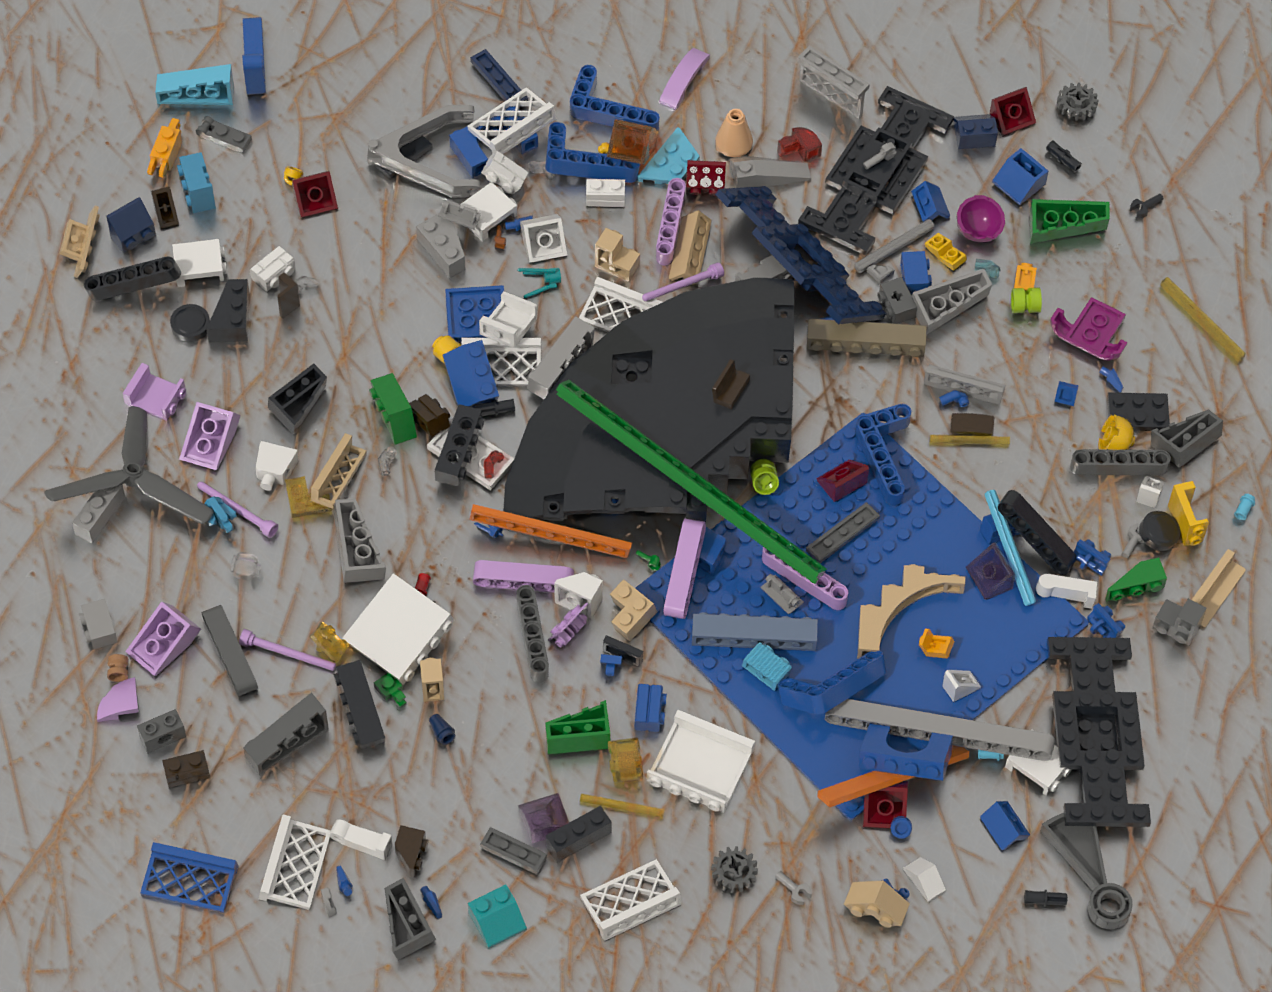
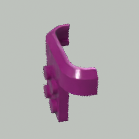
[1050,297,1128,360]

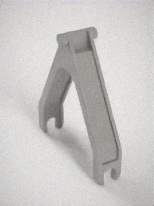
[367,105,481,198]

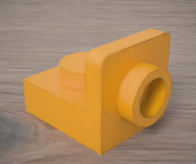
[1014,263,1037,291]

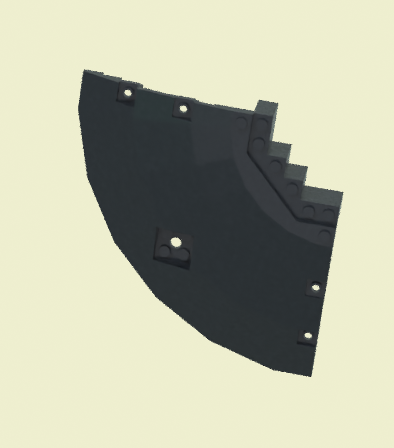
[503,278,794,522]

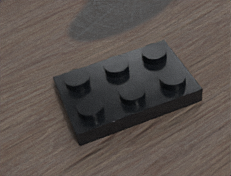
[1107,392,1170,431]

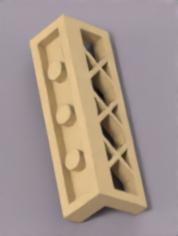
[311,433,367,509]

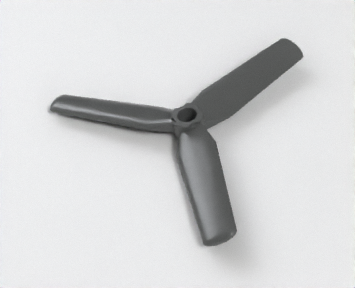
[44,406,214,524]

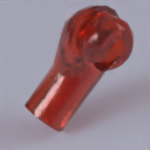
[484,450,504,479]

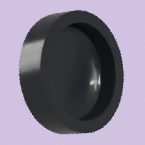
[170,304,210,342]
[1139,511,1181,551]

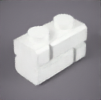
[481,151,528,195]
[586,179,625,207]
[250,246,296,292]

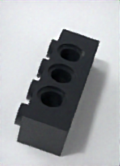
[434,404,485,486]

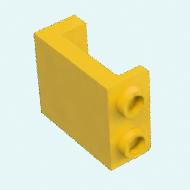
[1168,481,1209,546]

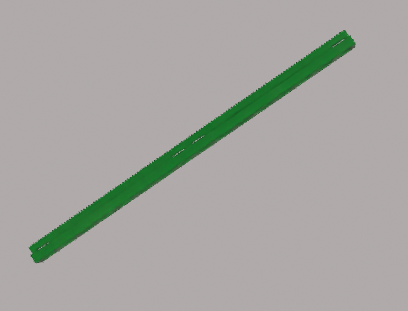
[556,380,827,584]

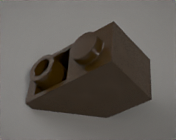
[395,825,429,878]

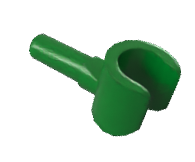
[636,550,661,571]

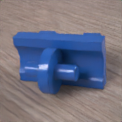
[1074,539,1111,576]
[1087,603,1125,638]

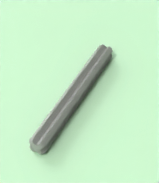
[854,219,934,273]

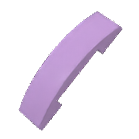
[659,48,710,110]

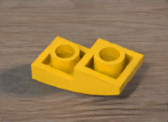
[924,233,967,271]

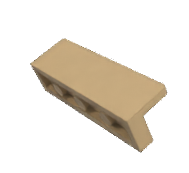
[669,210,712,285]
[1192,549,1246,629]

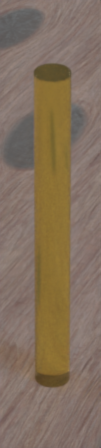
[929,435,1010,445]
[580,794,665,818]

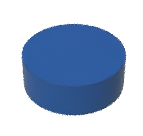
[891,816,912,839]

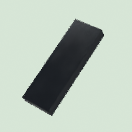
[377,136,433,179]

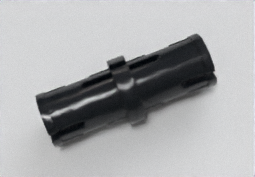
[1046,140,1082,173]

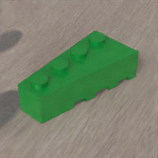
[1030,199,1110,244]

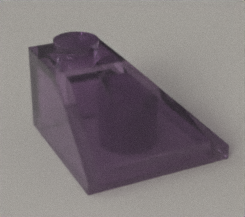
[518,793,569,843]

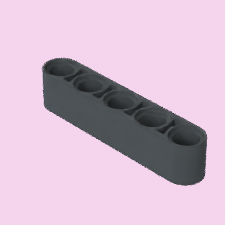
[1070,449,1171,476]
[517,585,549,683]
[201,605,258,696]

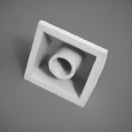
[520,214,567,263]
[554,572,603,619]

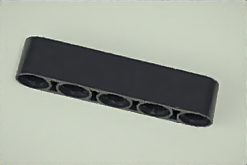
[84,256,181,301]
[998,490,1077,575]

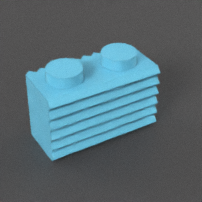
[742,642,792,691]

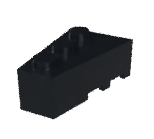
[206,279,249,342]
[268,363,327,435]

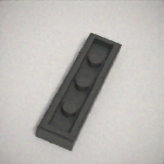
[806,502,880,564]

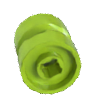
[1011,287,1042,314]
[750,459,779,495]

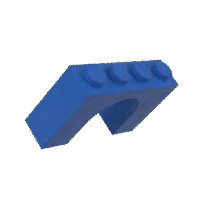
[449,106,538,178]
[859,724,953,781]

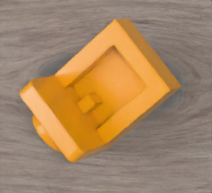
[919,628,955,658]

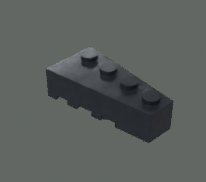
[333,660,385,750]

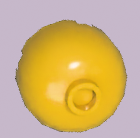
[1098,415,1135,450]

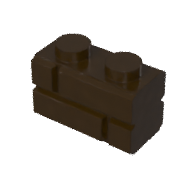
[409,394,450,437]
[162,750,210,788]

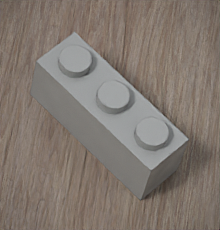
[72,485,125,543]

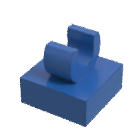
[1054,381,1079,406]
[600,654,622,676]

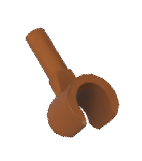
[495,225,506,249]

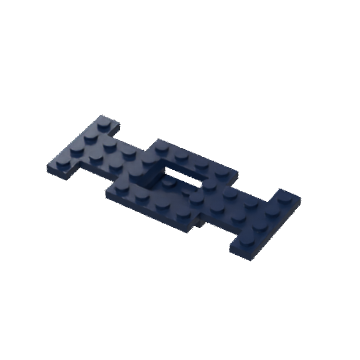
[715,186,887,325]

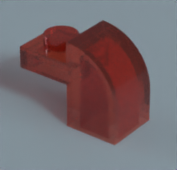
[777,127,822,162]

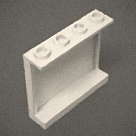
[342,573,454,685]
[647,710,755,813]

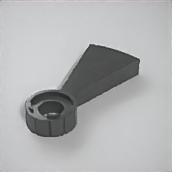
[1040,813,1133,930]

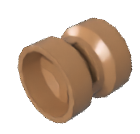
[107,654,129,682]

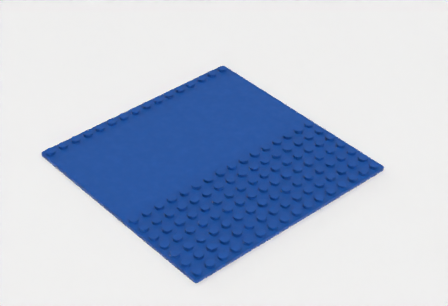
[635,413,1089,820]

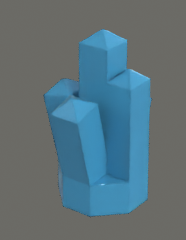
[204,496,237,533]

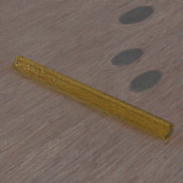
[1160,277,1246,361]

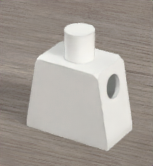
[256,441,299,491]

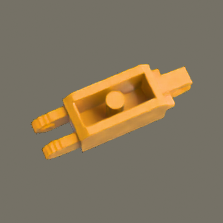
[147,118,182,178]

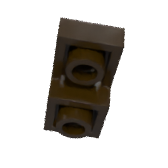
[950,413,995,437]

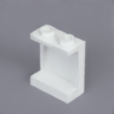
[460,182,517,242]
[172,239,227,287]
[479,292,537,348]
[1005,729,1072,796]

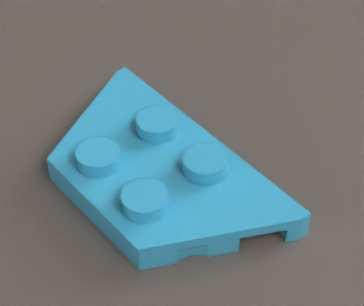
[637,127,700,184]

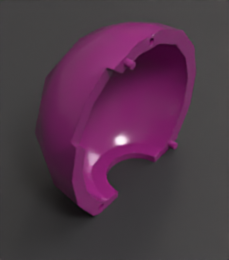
[956,195,1005,242]

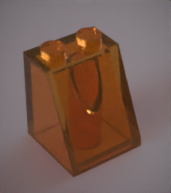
[607,119,659,165]

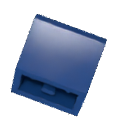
[992,148,1049,205]

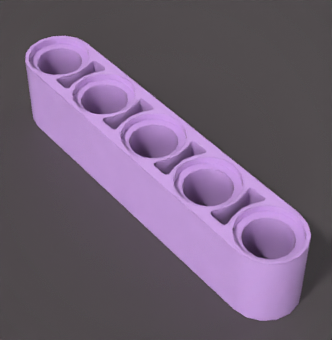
[656,178,686,266]
[664,518,706,619]
[762,547,848,610]
[473,560,574,593]

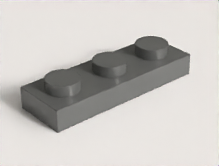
[480,827,547,875]

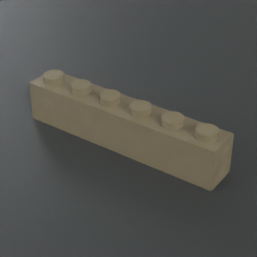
[806,319,926,357]

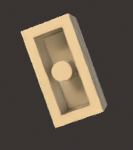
[420,658,444,702]

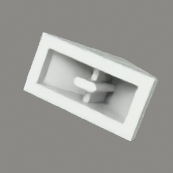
[1136,476,1165,508]
[943,670,981,702]
[903,857,946,902]

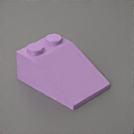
[179,402,241,470]
[125,601,201,676]

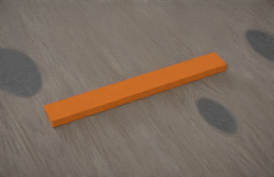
[469,504,632,558]
[817,745,969,808]

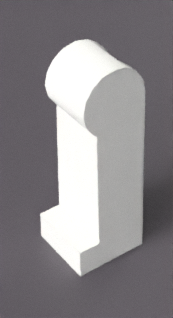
[1036,574,1097,609]
[329,819,393,860]

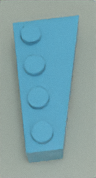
[155,64,234,105]

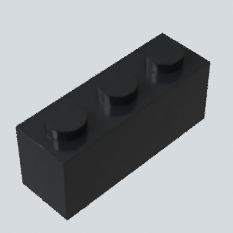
[546,805,612,863]

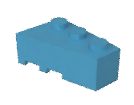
[177,152,216,214]

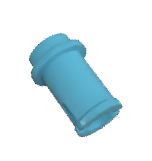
[1234,494,1255,520]
[978,750,1004,761]

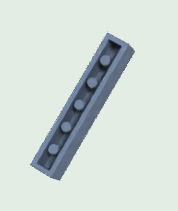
[692,612,818,651]

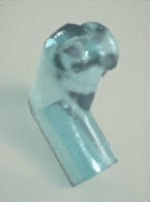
[975,259,1001,278]

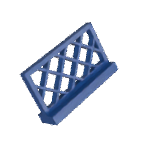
[140,842,239,913]

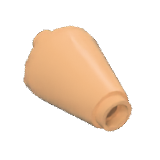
[715,109,753,158]

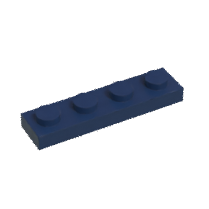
[470,49,529,108]

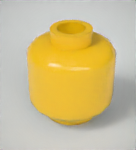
[432,335,461,364]

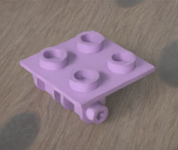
[548,603,588,648]

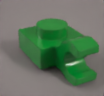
[373,673,407,707]

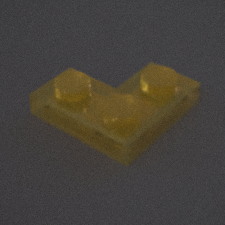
[285,476,332,518]

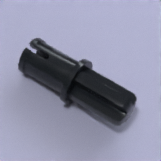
[475,398,515,416]
[1024,890,1068,907]

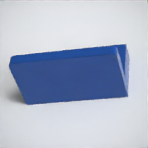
[911,181,950,222]
[980,801,1030,850]

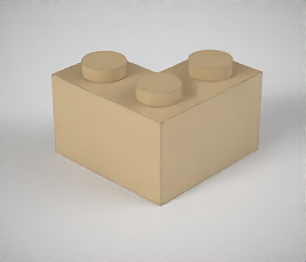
[595,228,640,281]
[610,579,657,642]
[844,880,910,928]

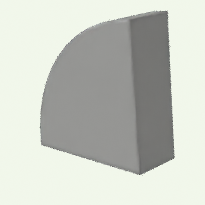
[867,265,895,284]
[321,887,337,917]

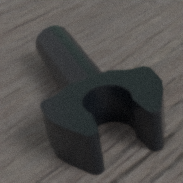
[1129,194,1164,218]

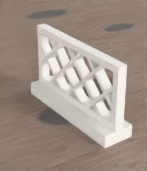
[467,87,556,154]
[579,277,662,332]
[462,338,541,387]
[258,814,331,910]
[580,859,681,941]

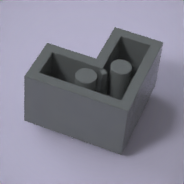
[1153,598,1207,646]

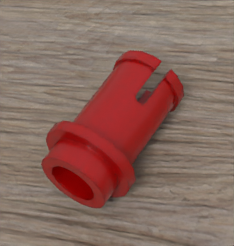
[415,573,431,597]

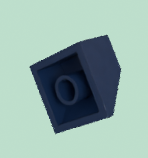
[953,114,998,150]
[106,197,156,253]

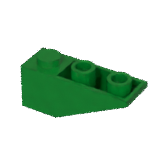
[1105,558,1167,601]

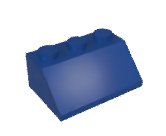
[442,340,499,408]

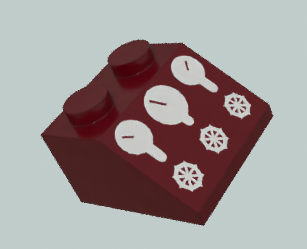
[686,160,726,196]

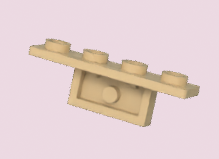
[59,205,100,278]

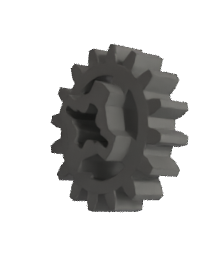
[1057,82,1099,120]
[711,846,758,893]

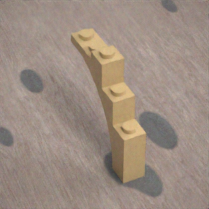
[857,564,965,659]

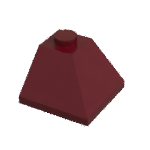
[863,781,908,828]

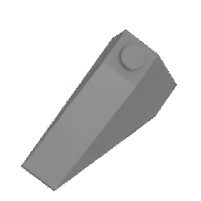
[729,156,811,188]

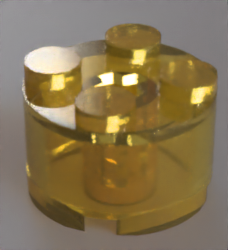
[608,737,643,782]

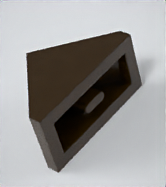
[151,186,179,229]

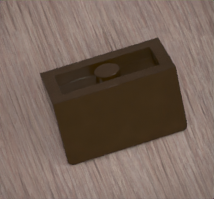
[277,272,300,319]
[712,359,750,409]

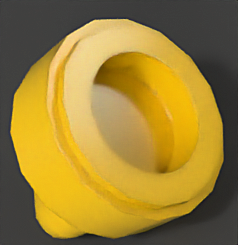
[284,166,304,186]

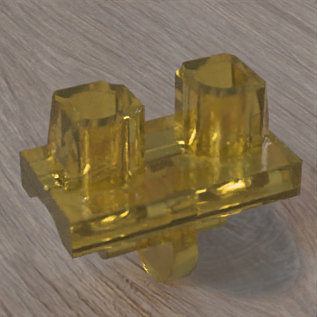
[310,622,349,663]

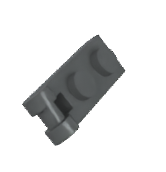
[196,116,252,153]

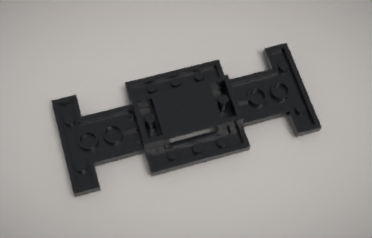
[798,86,954,256]
[1047,637,1151,827]

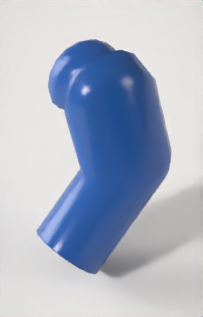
[939,390,969,407]

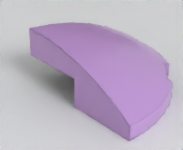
[97,677,139,722]

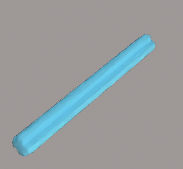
[985,490,1036,606]

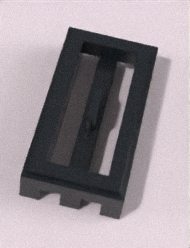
[603,635,644,666]

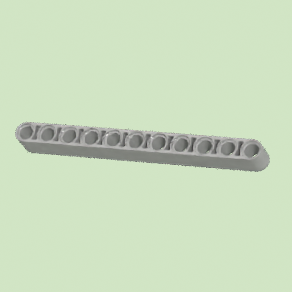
[825,699,1055,761]

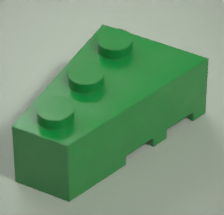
[369,373,417,445]
[545,700,611,754]

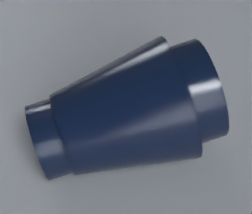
[429,714,456,745]

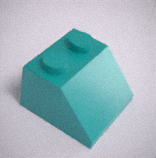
[468,884,527,949]

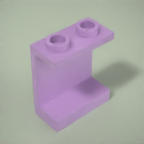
[123,363,187,421]

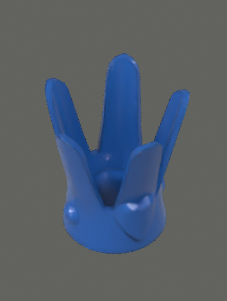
[474,522,504,539]

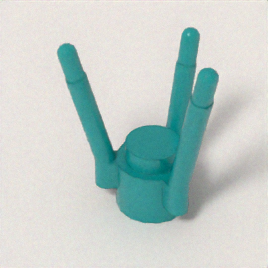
[517,268,561,298]

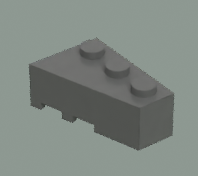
[1151,409,1223,468]
[384,878,436,960]

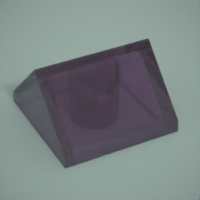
[966,542,1015,600]

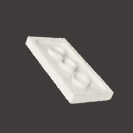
[427,418,514,491]

